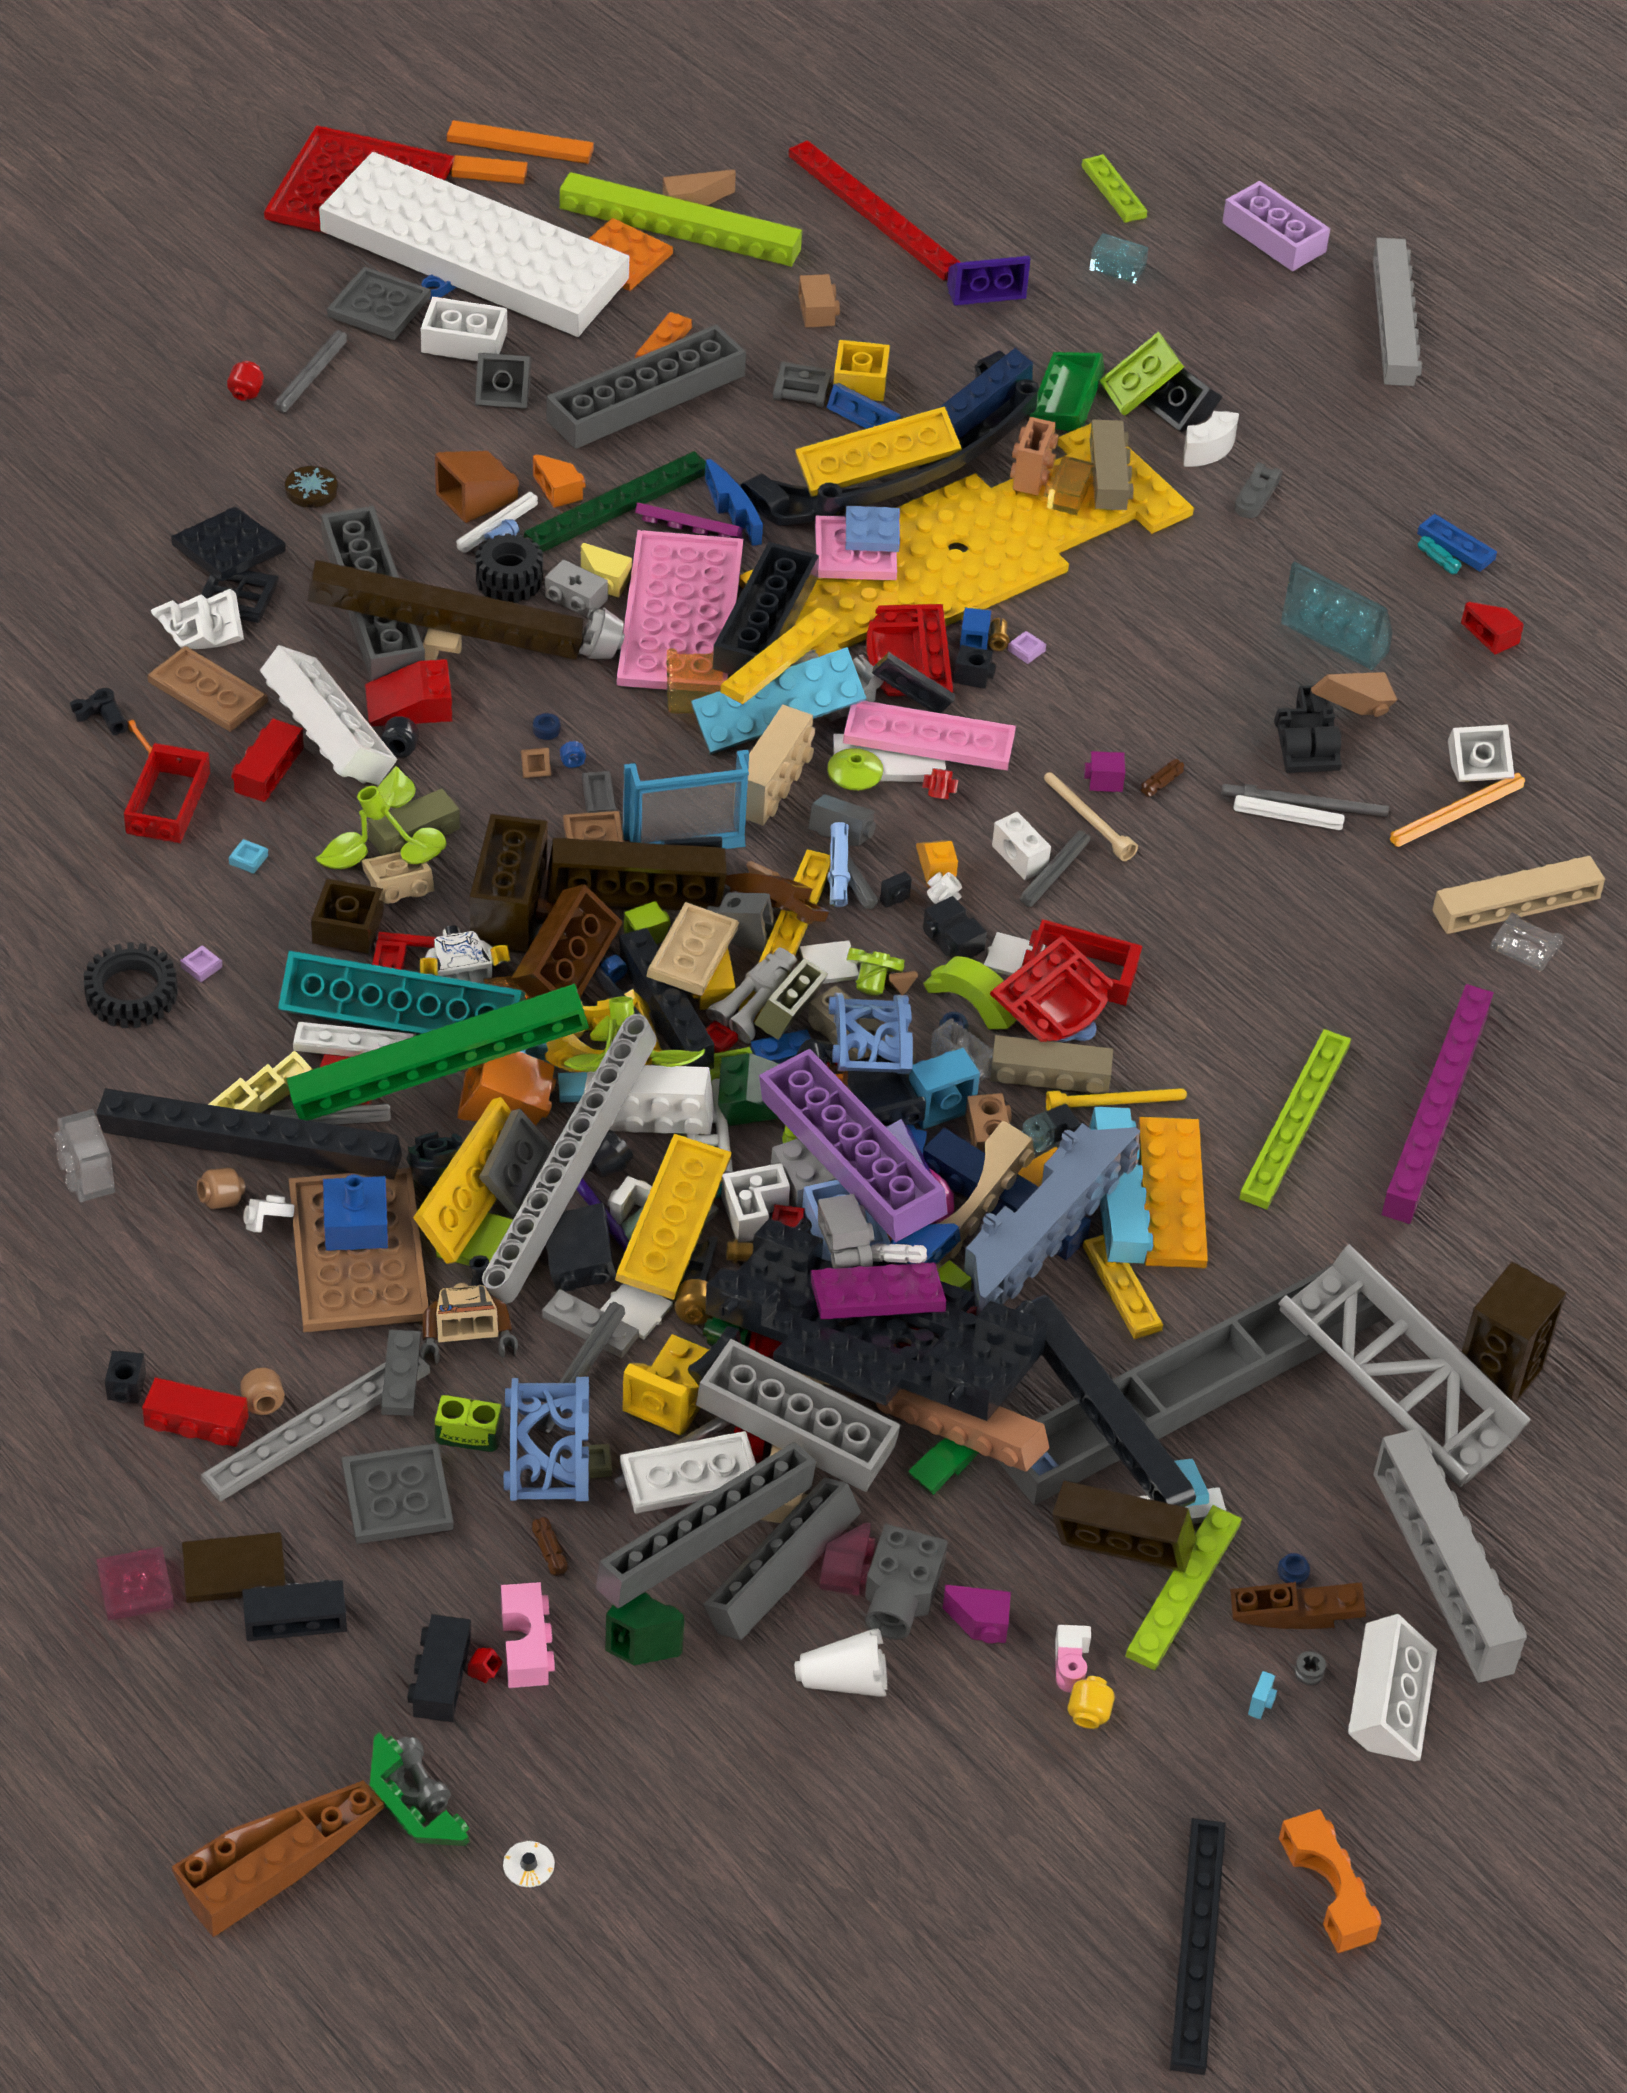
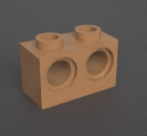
[965,1093,1012,1153]

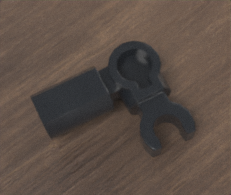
[70,688,128,736]

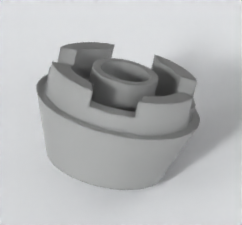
[579,607,625,660]

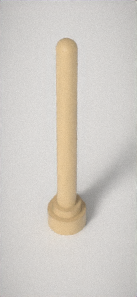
[1044,772,1138,861]

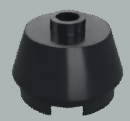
[587,1127,634,1178]
[406,1132,463,1187]

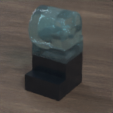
[1022,1104,1081,1153]

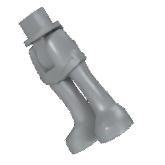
[706,947,797,1044]

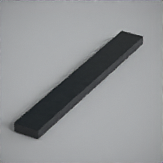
[1169,1818,1226,2075]

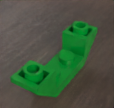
[369,1732,470,1846]

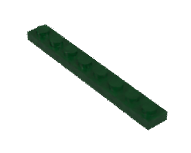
[524,451,706,553]

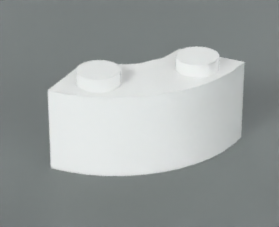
[1184,411,1239,467]

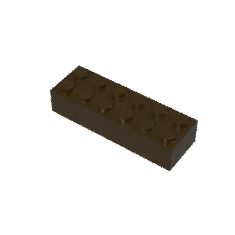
[547,837,727,910]

